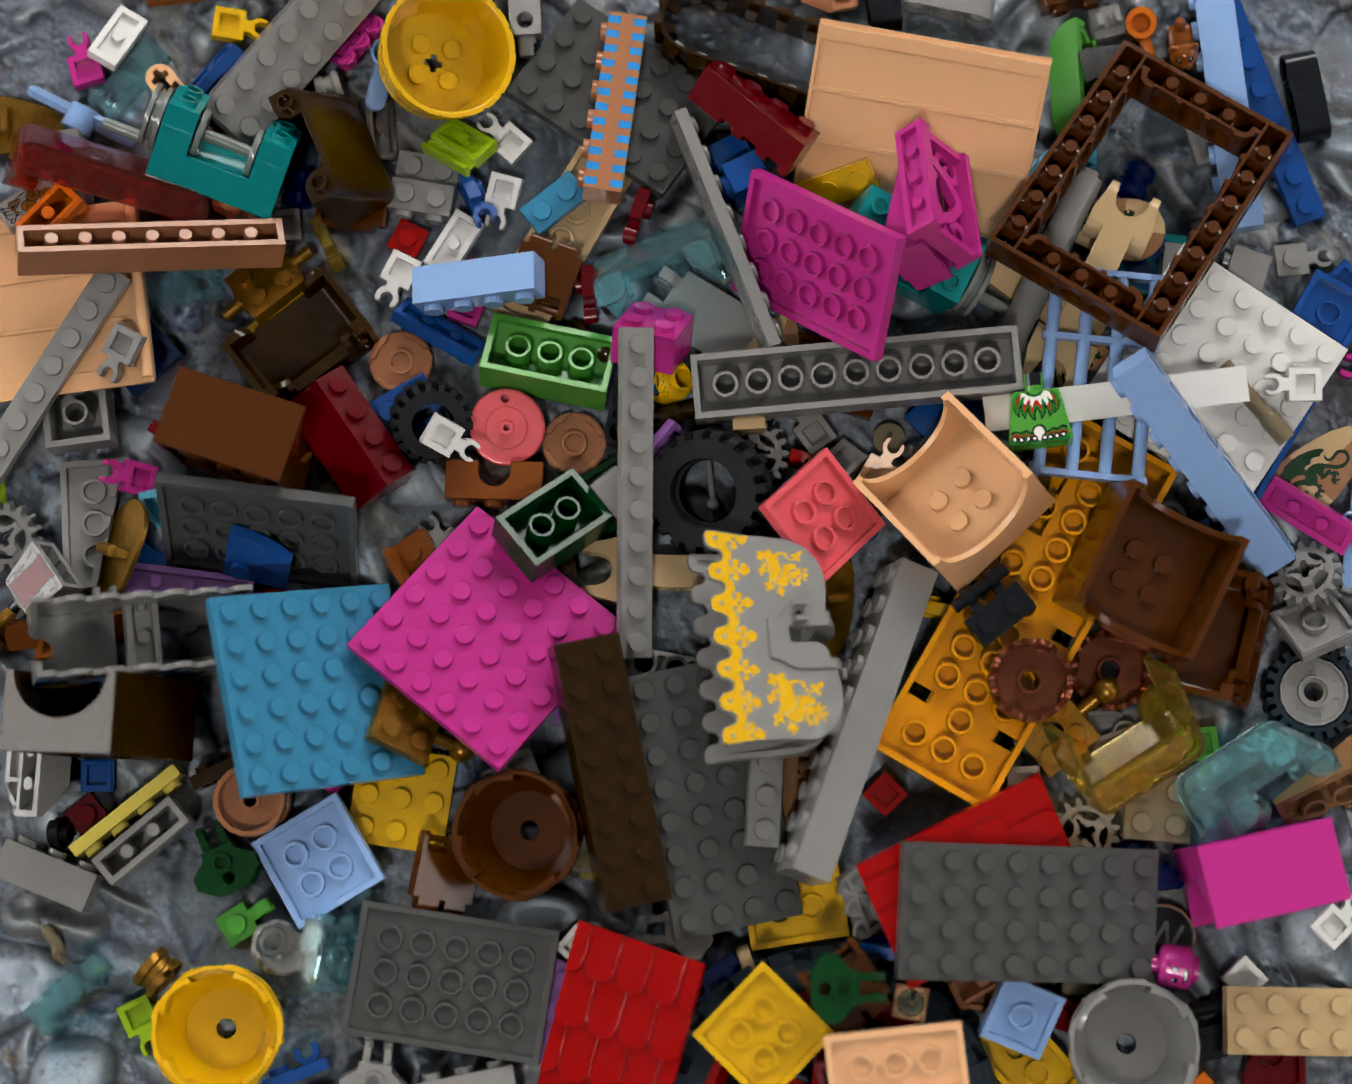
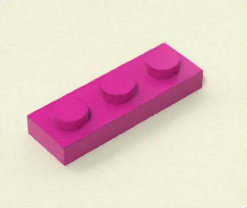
[1260,476,1352,556]

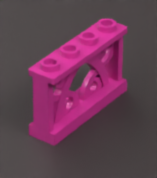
[895,118,982,270]

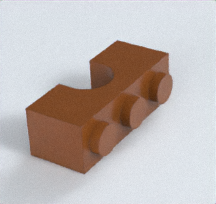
[444,459,545,509]

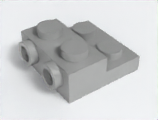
[387,149,458,226]

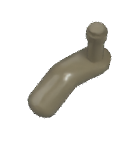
[41,924,67,965]

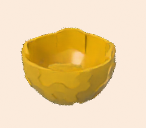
[151,963,285,1084]

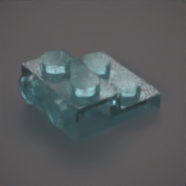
[298,912,359,993]

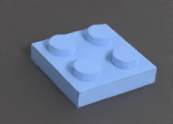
[977,982,1067,1060]

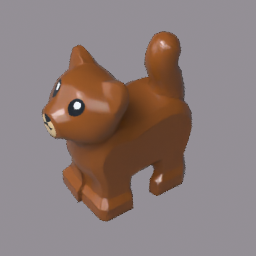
[1166,17,1199,72]

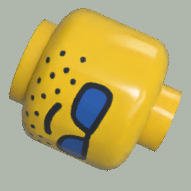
[653,362,693,404]

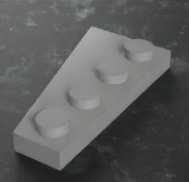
[60,457,125,590]

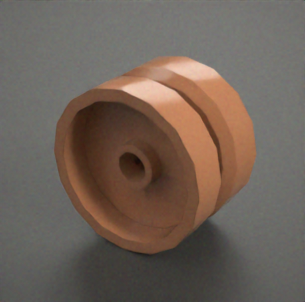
[213,768,293,837]

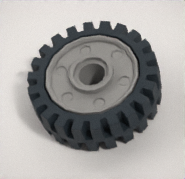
[1260,648,1352,742]

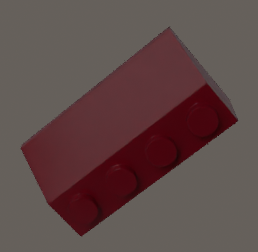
[291,365,414,512]

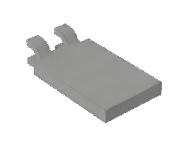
[642,265,755,354]

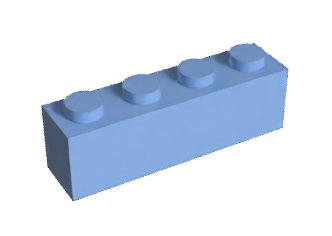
[412,251,545,316]

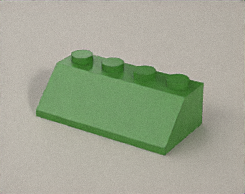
[479,312,615,411]

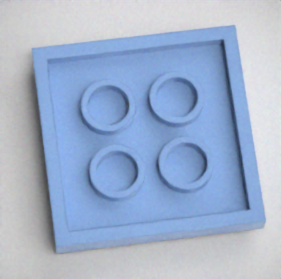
[251,793,387,930]

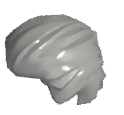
[250,918,309,977]

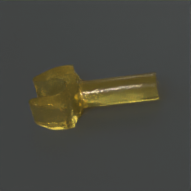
[309,215,346,273]

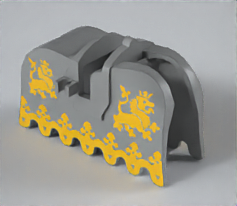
[687,530,848,765]

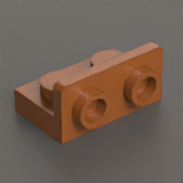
[381,528,436,586]

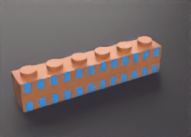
[577,11,647,205]

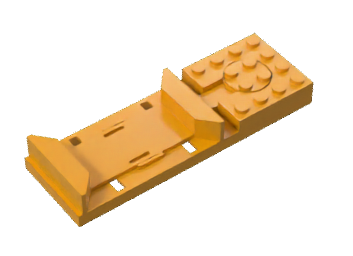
[876,420,1177,805]

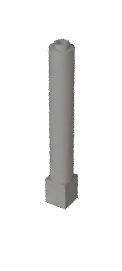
[1000,167,1103,357]

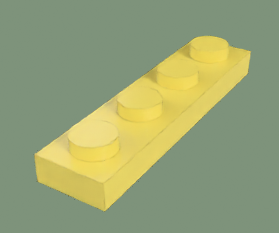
[68,763,187,858]

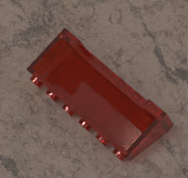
[2,124,209,221]

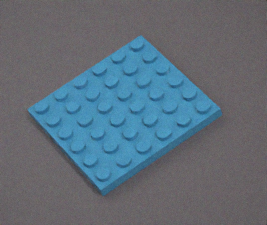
[205,583,425,799]

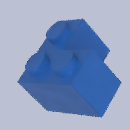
[707,135,767,210]

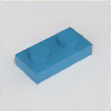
[519,171,586,236]

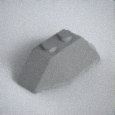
[5,751,72,817]

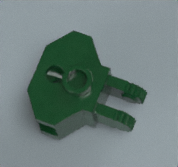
[193,820,264,897]
[809,953,887,1024]

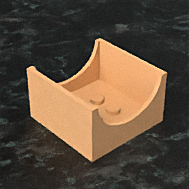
[853,391,1055,592]

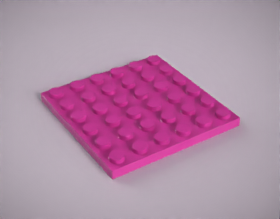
[347,506,617,773]

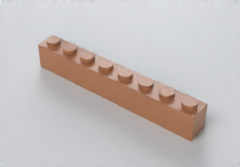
[15,218,286,276]

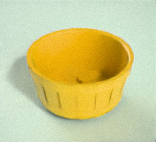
[378,0,516,120]

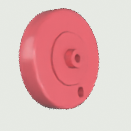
[470,388,545,466]

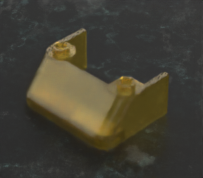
[1040,656,1205,815]

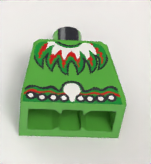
[1009,372,1073,452]

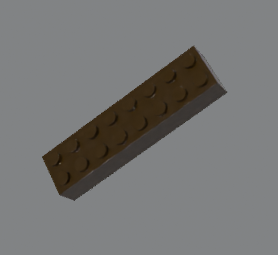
[547,633,672,913]

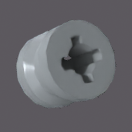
[312,69,346,97]

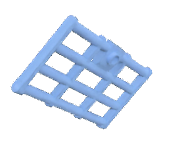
[1028,268,1165,486]

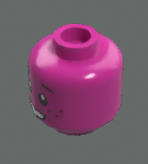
[1151,944,1200,990]

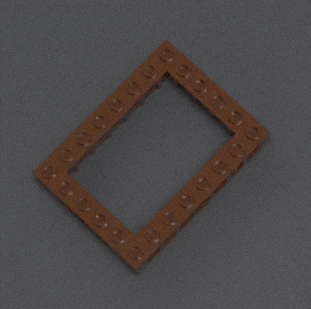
[985,40,1294,353]

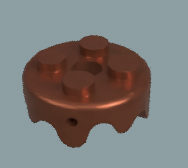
[1070,629,1154,711]
[988,638,1073,723]

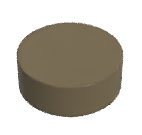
[872,423,905,454]

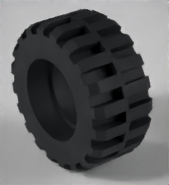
[653,428,775,554]

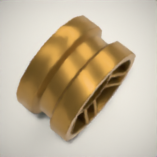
[132,946,183,999]

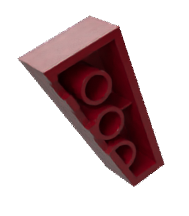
[688,60,820,178]

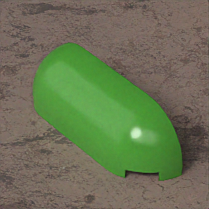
[1049,17,1097,136]

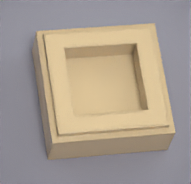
[732,416,766,435]

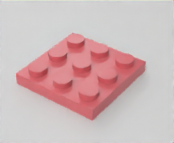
[758,447,886,582]

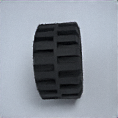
[389,378,474,464]

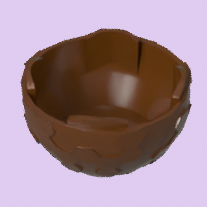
[452,768,583,901]

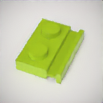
[420,119,499,178]

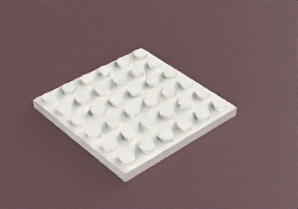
[1089,242,1348,492]

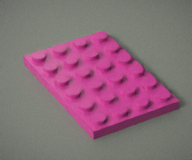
[731,168,906,362]

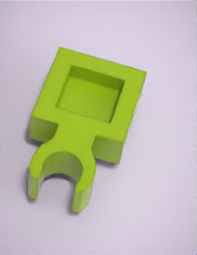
[116,994,154,1057]

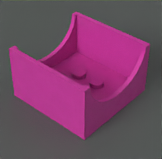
[1172,817,1352,929]

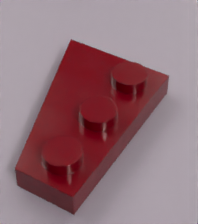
[1239,1055,1306,1084]

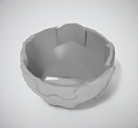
[1067,978,1200,1084]

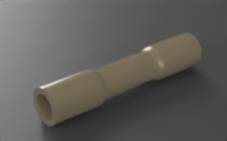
[1218,359,1295,446]

